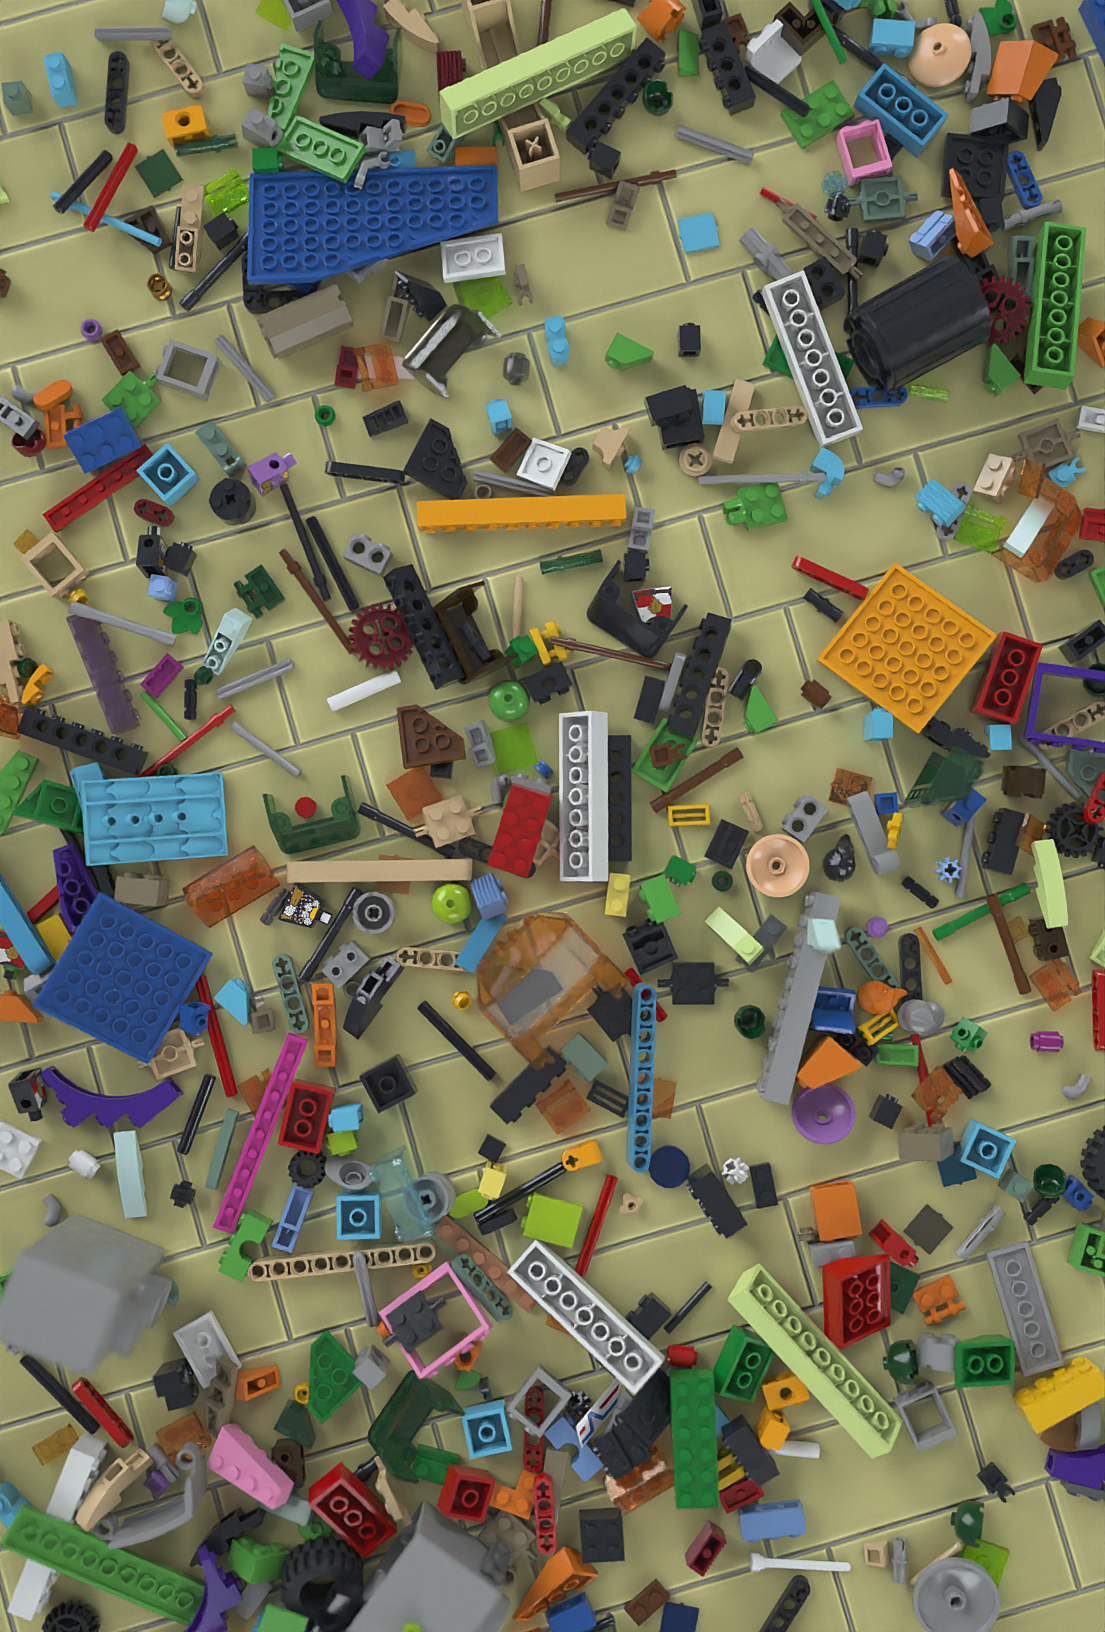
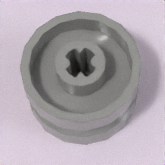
[404,1172,456,1223]

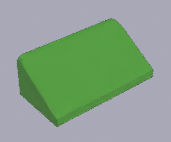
[678,29,699,76]

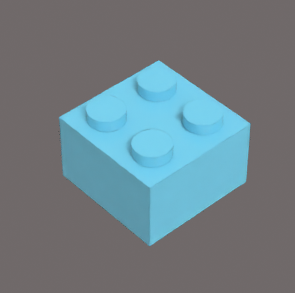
[136,443,201,507]
[954,1118,1016,1179]
[336,1190,382,1240]
[461,1399,513,1459]

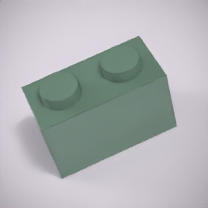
[561,1031,608,1081]

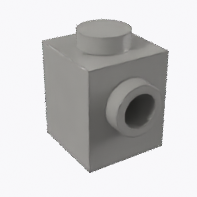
[243,63,273,99]

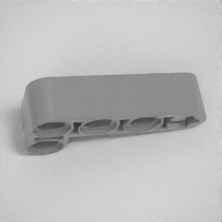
[846,791,901,875]

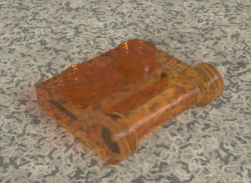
[353,342,399,392]
[535,1079,591,1135]
[156,1410,212,1465]

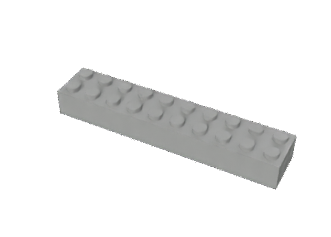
[756,891,841,1105]

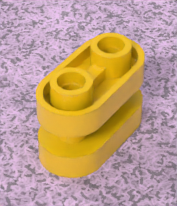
[529,621,570,669]
[717,1445,745,1491]

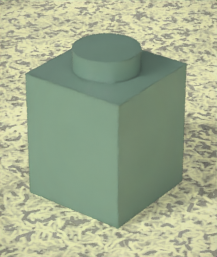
[1,81,33,115]
[998,1168,1034,1203]

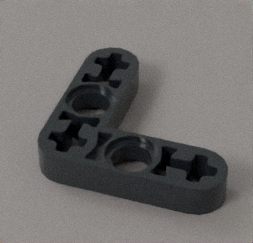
[242,252,303,314]

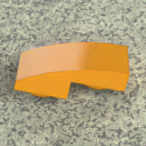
[21,663,55,706]

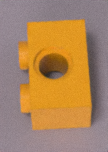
[161,105,211,147]
[761,1370,810,1412]
[754,1404,791,1451]

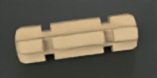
[738,792,764,832]

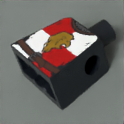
[8,1068,47,1122]

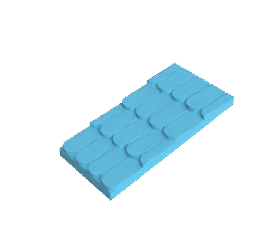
[80,772,228,866]

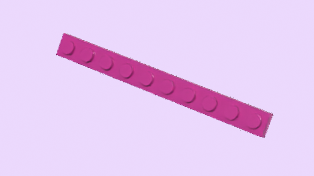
[213,1032,308,1234]

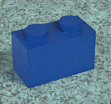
[547,1592,596,1632]

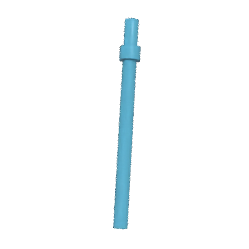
[51,191,162,247]

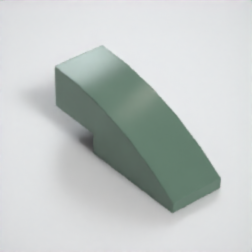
[1007,236,1035,301]
[256,1492,315,1526]

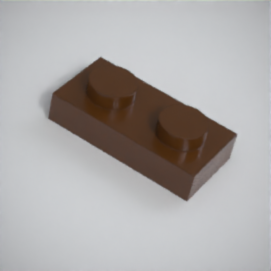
[100,329,141,377]
[624,1579,670,1626]

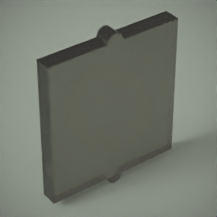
[903,1204,954,1255]

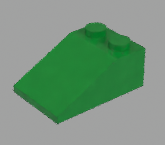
[955,1334,1015,1388]

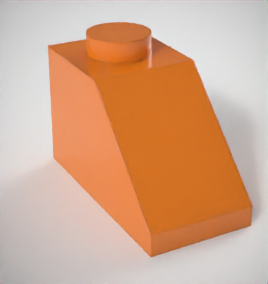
[1077,317,1105,368]
[0,990,44,1023]
[235,1365,281,1401]

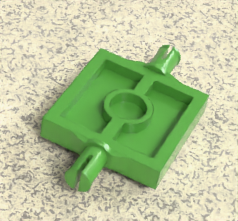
[101,371,162,429]

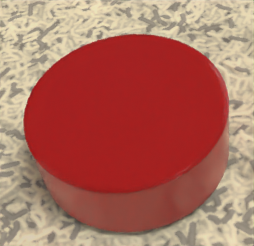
[295,797,317,818]

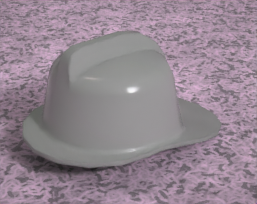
[897,999,945,1034]
[325,1154,374,1194]

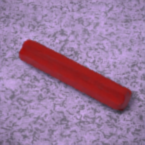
[624,968,667,1023]

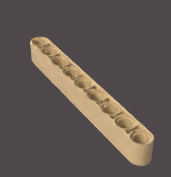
[287,859,473,883]
[248,1238,437,1282]

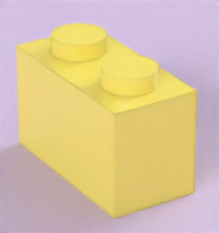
[604,872,631,917]
[478,1159,508,1200]

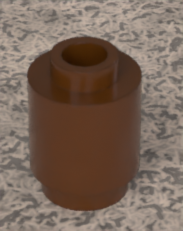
[800,679,832,709]

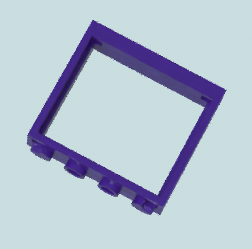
[1023,662,1105,754]

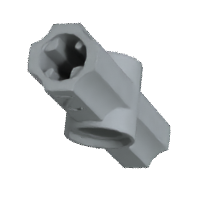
[739,227,794,281]

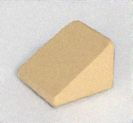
[863,1541,890,1568]

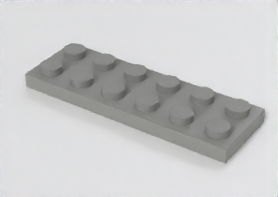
[985,1240,1065,1377]

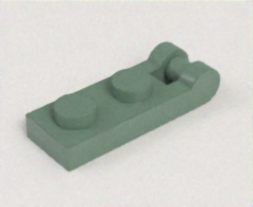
[195,420,247,478]

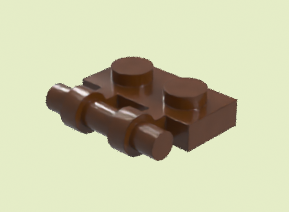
[1030,17,1077,64]

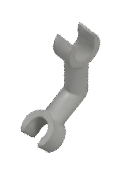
[894,1,937,30]
[354,152,390,189]

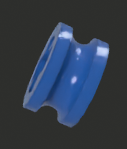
[533,760,554,780]

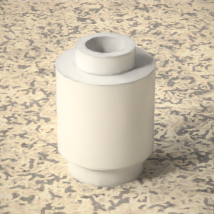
[68,1149,101,1179]

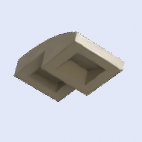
[607,180,640,230]

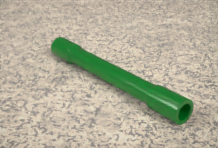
[932,882,1031,941]

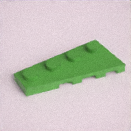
[268,43,319,133]
[0,750,40,835]

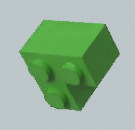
[638,874,681,924]
[1067,1222,1105,1277]
[227,1535,290,1585]

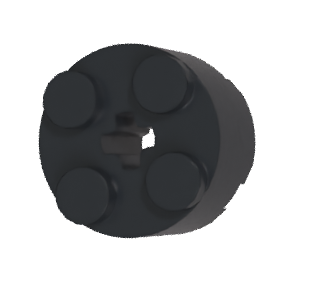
[209,478,256,525]

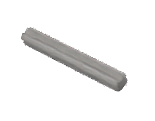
[94,26,173,41]
[675,125,754,164]
[215,335,275,402]
[474,470,554,497]
[216,659,295,700]
[352,1252,379,1327]

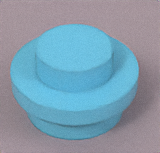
[624,454,642,474]

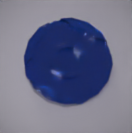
[648,1145,690,1188]

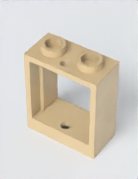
[20,532,90,600]

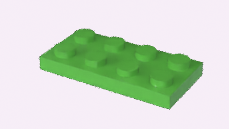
[276,115,366,184]

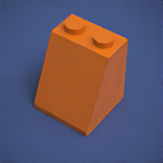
[986,40,1059,104]
[795,1033,862,1090]

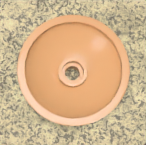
[908,23,972,87]
[746,834,810,897]

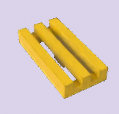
[667,804,710,827]
[858,1009,900,1046]

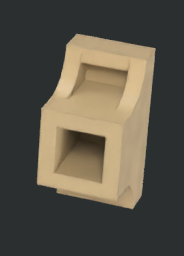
[592,425,630,470]

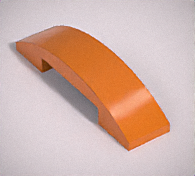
[312,983,337,1067]

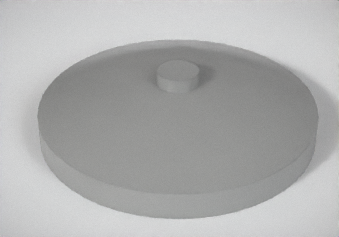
[912,1557,1000,1632]

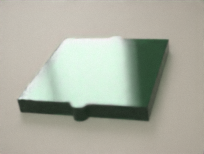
[135,149,183,198]

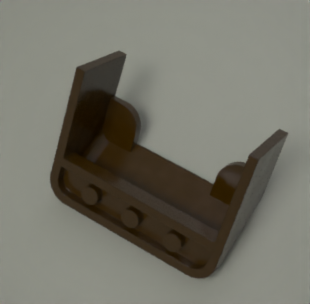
[433,581,519,685]

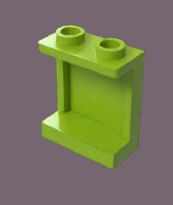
[520,1191,583,1248]

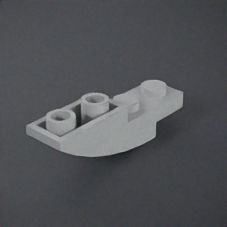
[963,11,991,104]

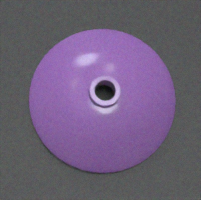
[791,1083,856,1144]

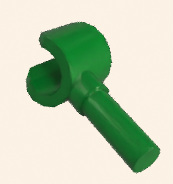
[492,120,505,147]

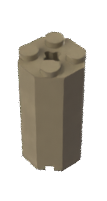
[257,283,354,359]

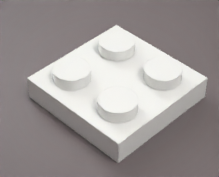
[517,438,572,491]

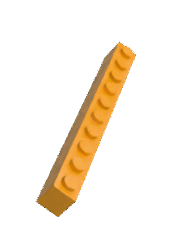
[417,494,626,533]

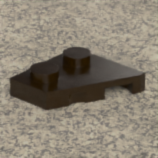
[122,205,172,254]

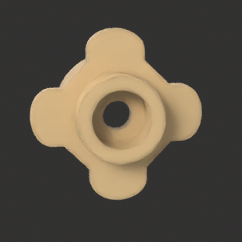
[620,1193,643,1217]

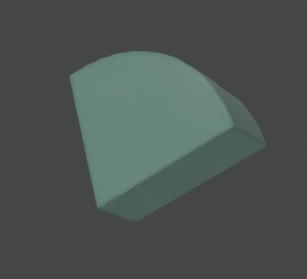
[166,1276,179,1305]

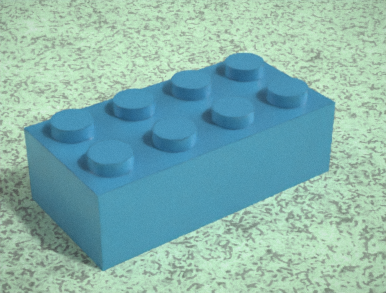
[853,63,949,157]

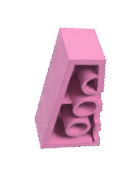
[206,1422,294,1509]

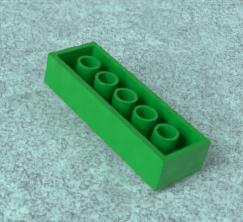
[669,1369,719,1509]

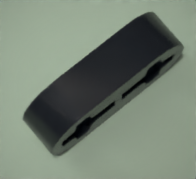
[560,447,589,486]
[1054,549,1094,580]
[477,1208,518,1236]

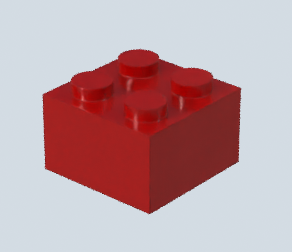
[437,1464,496,1523]

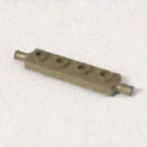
[776,199,863,281]

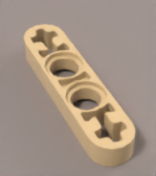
[149,26,204,98]
[730,406,807,433]
[701,667,729,748]
[1035,701,1105,751]
[396,947,466,971]

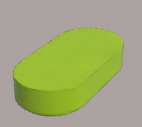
[449,1187,488,1218]

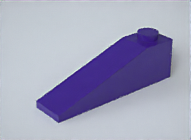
[53,843,98,933]

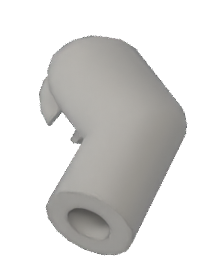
[490,774,510,804]

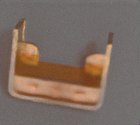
[991,477,1083,583]

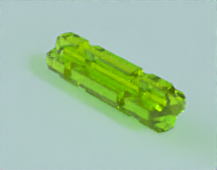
[908,384,949,403]

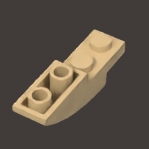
[383,0,441,54]
[175,184,206,272]
[0,618,25,705]
[75,1448,154,1532]

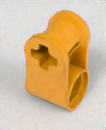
[562,1139,603,1171]

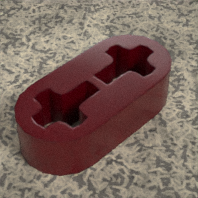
[134,499,174,527]

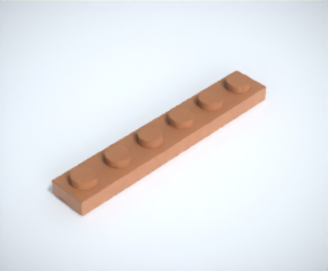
[432,1214,538,1313]

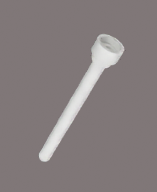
[749,1553,851,1572]

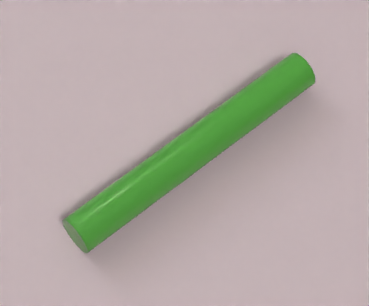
[140,691,188,742]

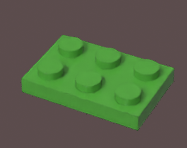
[780,80,855,150]
[631,718,699,793]

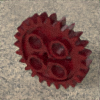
[978,275,1032,346]
[348,603,415,671]

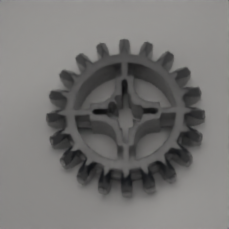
[1045,802,1104,858]
[41,1599,101,1632]

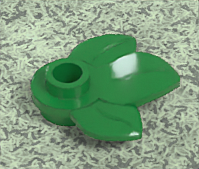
[978,0,1017,36]
[163,598,203,634]

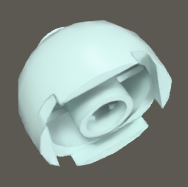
[162,0,197,23]

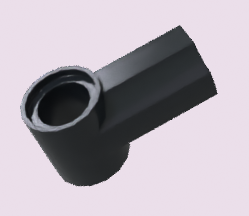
[727,659,762,700]

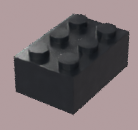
[686,1163,748,1239]

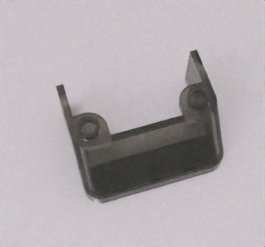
[402,304,500,398]

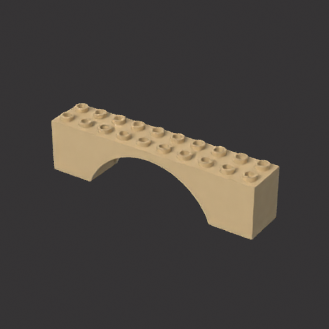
[460,0,560,192]

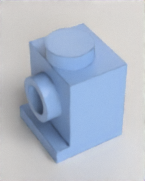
[148,574,178,602]

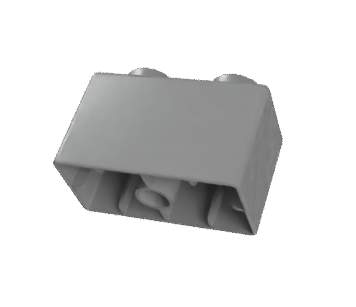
[0,1214,172,1376]
[342,1501,511,1632]

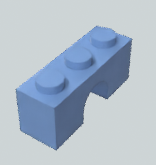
[543,1409,604,1482]

